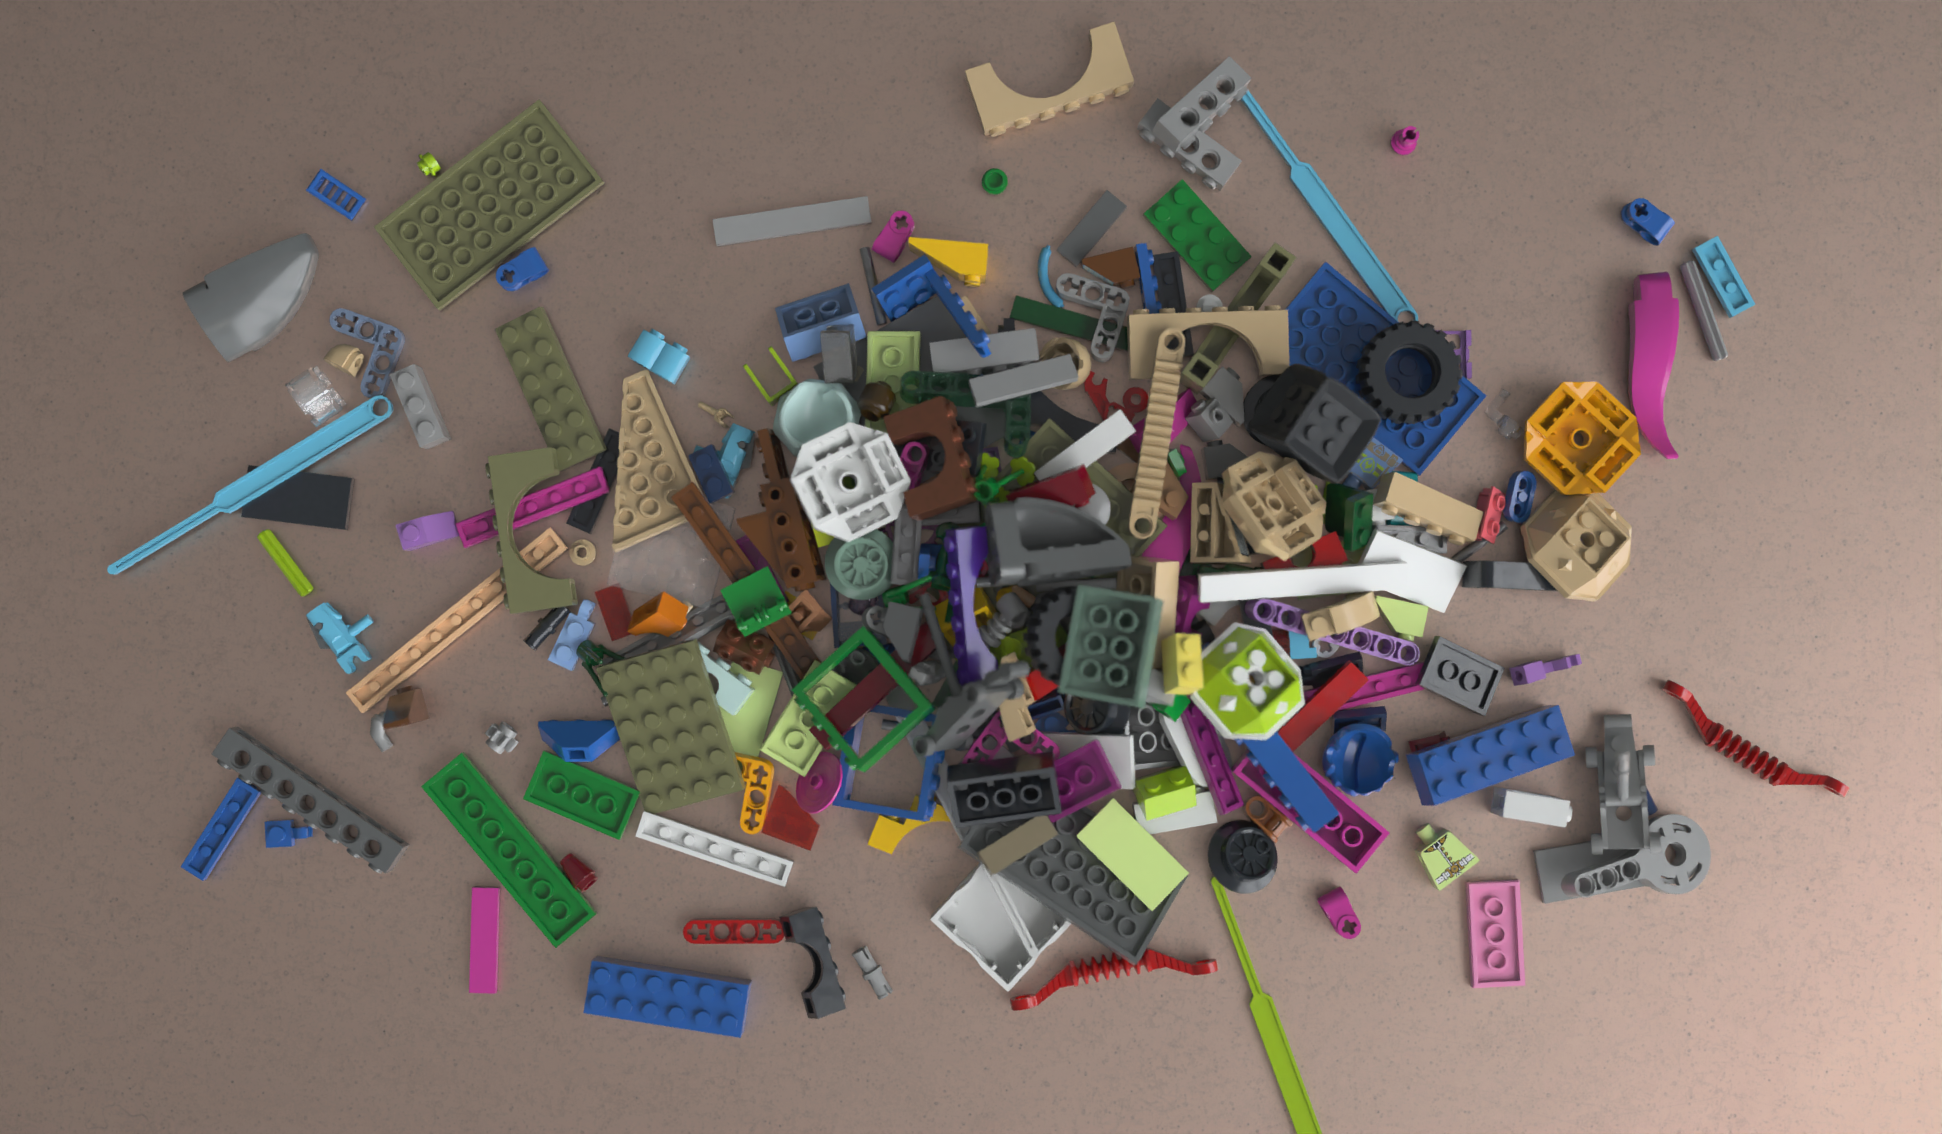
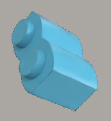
[628,329,690,385]

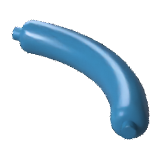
[1037,245,1064,308]

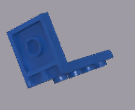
[871,254,991,358]

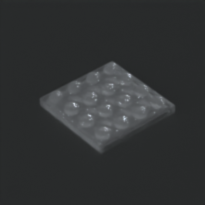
[607,501,736,610]

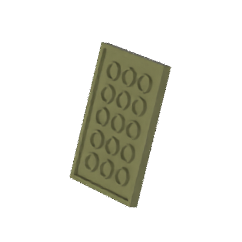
[596,639,746,814]

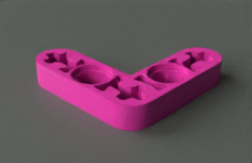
[962,710,1060,764]

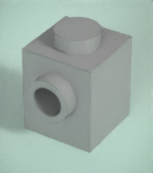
[1185,398,1234,442]

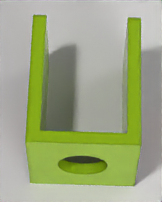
[743,346,798,406]

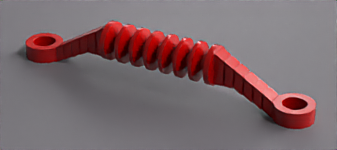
[1662,680,1850,798]
[1010,948,1218,1011]

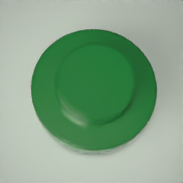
[982,168,1008,195]

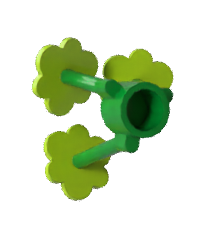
[974,452,1035,508]

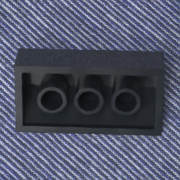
[947,751,1062,828]

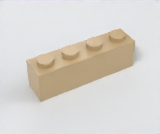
[1373,472,1484,546]

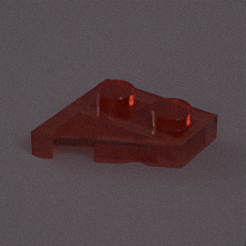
[761,784,820,851]

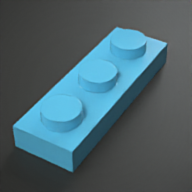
[1692,236,1755,318]

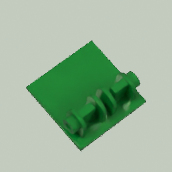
[720,566,792,637]

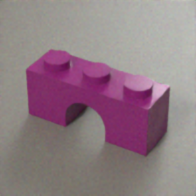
[1174,575,1210,640]

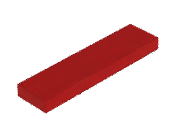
[1277,660,1369,752]

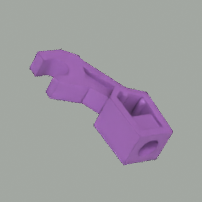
[1509,654,1582,686]

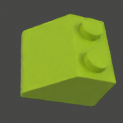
[1132,766,1197,821]

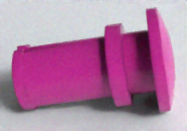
[1391,126,1419,155]

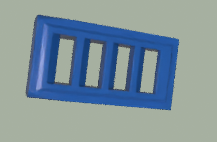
[306,169,366,221]

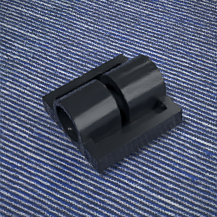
[927,420,987,477]

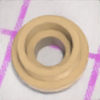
[569,539,596,566]

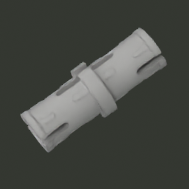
[852,946,893,1000]

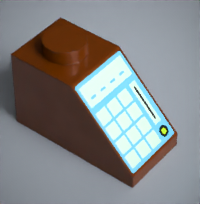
[1080,247,1140,289]

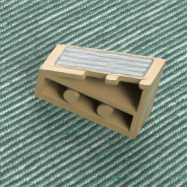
[1191,482,1252,565]

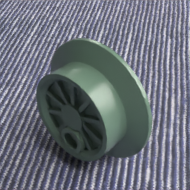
[825,529,893,600]

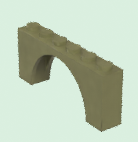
[1179,243,1297,394]
[485,447,578,614]

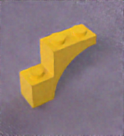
[867,794,950,854]

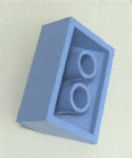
[775,283,867,362]

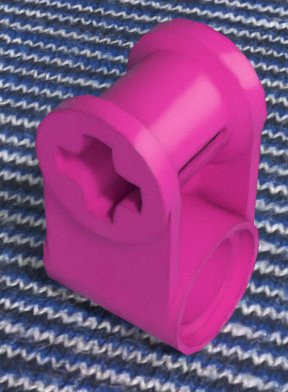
[871,211,914,263]
[900,442,930,489]
[1317,886,1361,939]

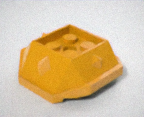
[1524,382,1641,495]

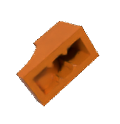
[627,591,689,637]

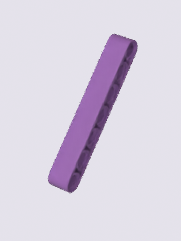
[1245,598,1420,665]

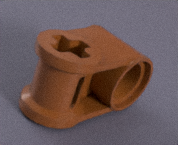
[1242,796,1293,844]

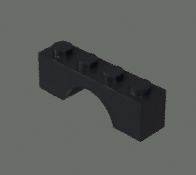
[779,907,846,1019]

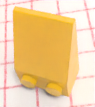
[908,237,988,287]

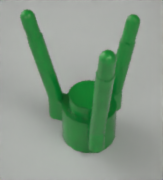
[882,571,936,611]

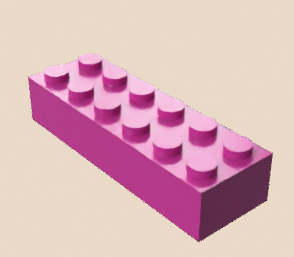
[1231,749,1390,874]

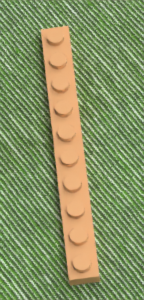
[346,527,568,713]

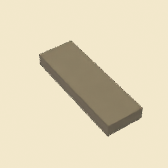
[977,815,1058,876]

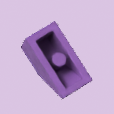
[396,511,459,551]

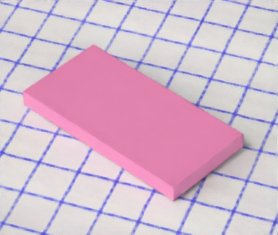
[1465,879,1525,988]

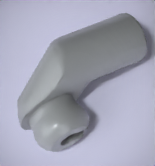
[370,712,393,752]

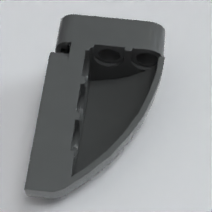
[183,233,319,362]
[985,498,1132,587]

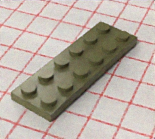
[495,307,607,472]

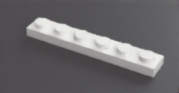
[635,811,794,887]

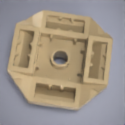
[1222,452,1327,561]
[1520,490,1632,602]

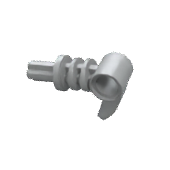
[978,592,1032,649]

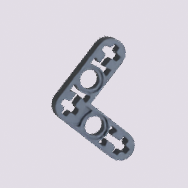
[329,308,405,399]

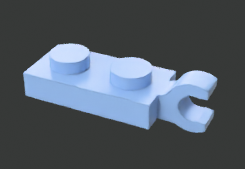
[548,599,596,671]

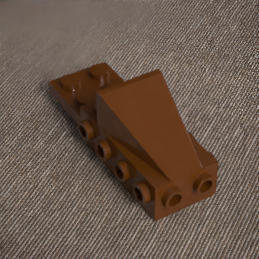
[736,428,827,592]

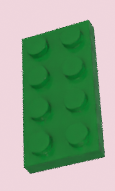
[1143,179,1252,292]
[523,750,640,840]

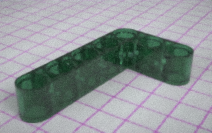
[899,371,1031,458]

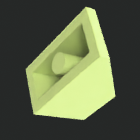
[1375,596,1429,641]

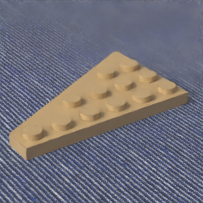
[612,369,702,552]

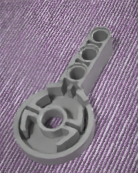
[1561,814,1711,898]

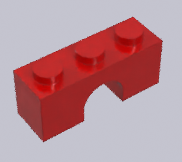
[1260,531,1348,570]

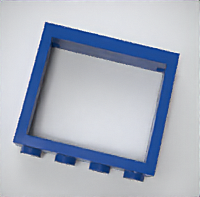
[832,705,945,822]

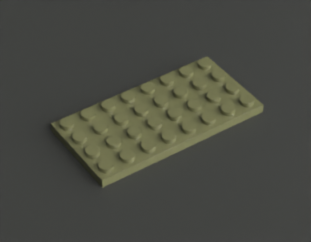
[374,99,604,310]

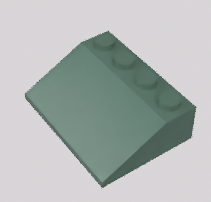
[1059,585,1164,708]

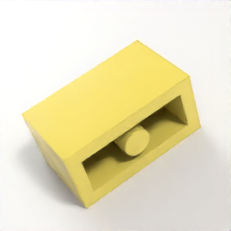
[1161,633,1203,695]

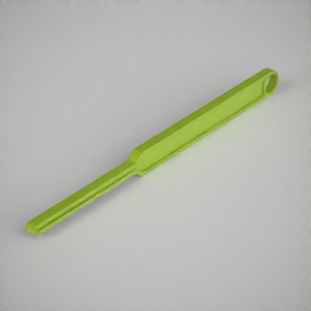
[1210,876,1322,1134]

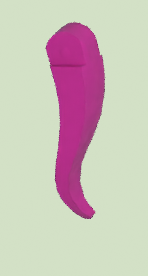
[1628,271,1679,459]
[1141,444,1202,573]

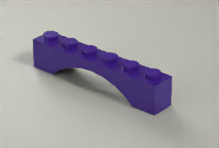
[944,526,998,688]

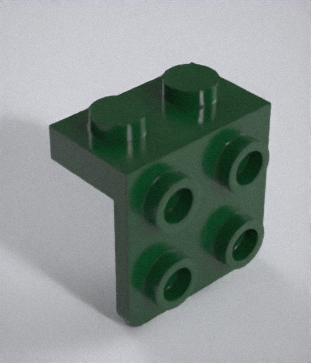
[1325,483,1373,552]

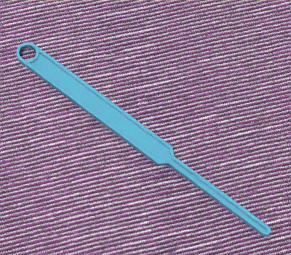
[1241,90,1418,321]
[107,395,393,575]

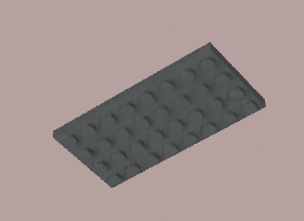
[958,806,1188,965]

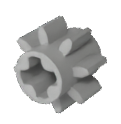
[485,721,519,754]

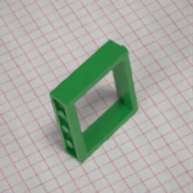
[792,626,937,772]

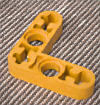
[734,752,774,834]

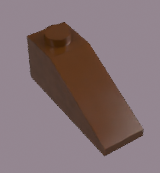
[382,685,430,730]

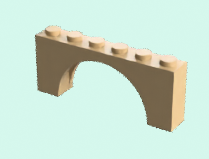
[965,22,1134,137]
[1127,305,1290,380]

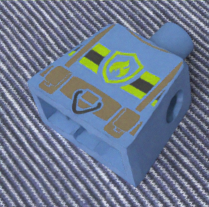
[1342,437,1403,490]

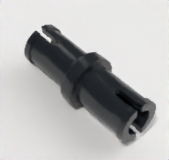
[523,607,571,651]

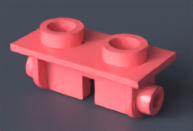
[1476,486,1506,544]

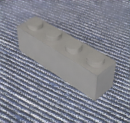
[930,328,1040,381]

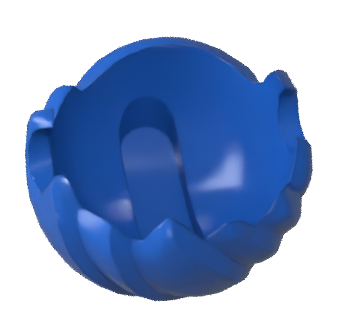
[1322,723,1399,797]

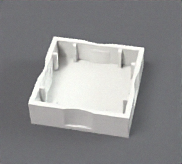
[930,863,1071,992]

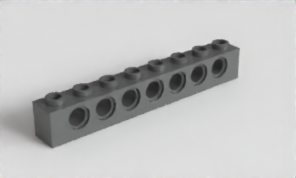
[212,727,410,873]

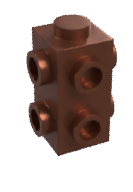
[713,619,776,675]

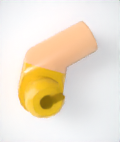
[996,585,1036,609]

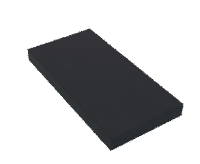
[241,465,354,530]

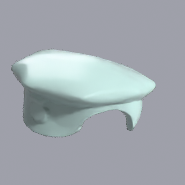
[773,379,861,457]

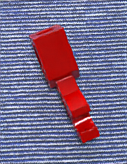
[1084,371,1135,423]

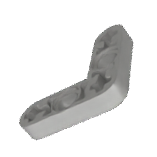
[1056,273,1130,362]

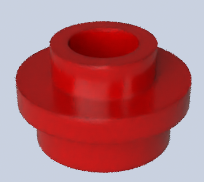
[1122,387,1148,413]

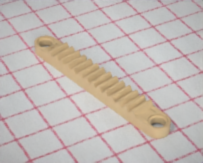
[1128,328,1185,539]

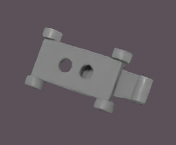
[1585,714,1661,855]

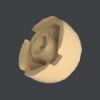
[1039,337,1092,390]

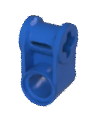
[1621,198,1675,246]
[496,247,549,291]

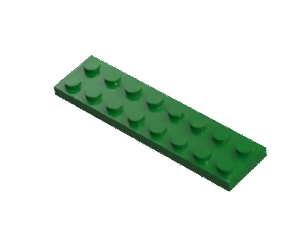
[421,752,597,948]

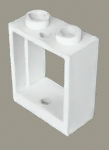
[1490,787,1572,828]

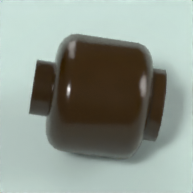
[857,381,896,422]

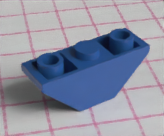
[538,719,620,762]

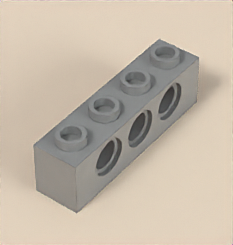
[1152,56,1252,153]
[1137,98,1242,191]

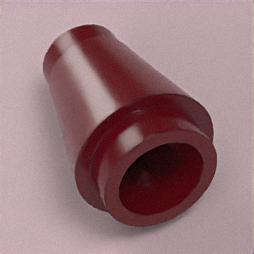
[560,853,598,892]

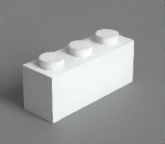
[1132,786,1217,834]

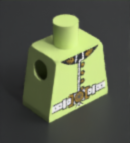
[1415,823,1480,891]

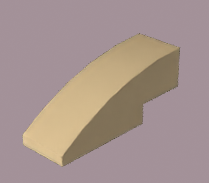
[1000,652,1036,742]

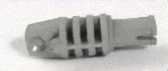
[908,660,946,686]

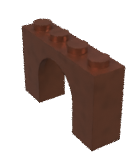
[883,396,978,521]

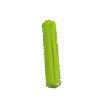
[257,529,314,597]

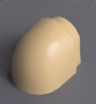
[323,344,364,377]

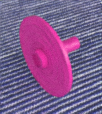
[796,752,843,813]

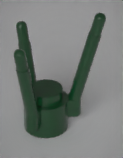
[576,640,625,697]

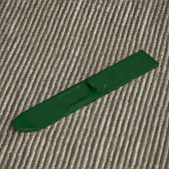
[1010,295,1128,352]

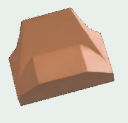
[789,590,832,633]

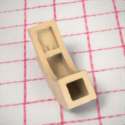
[1301,591,1380,641]

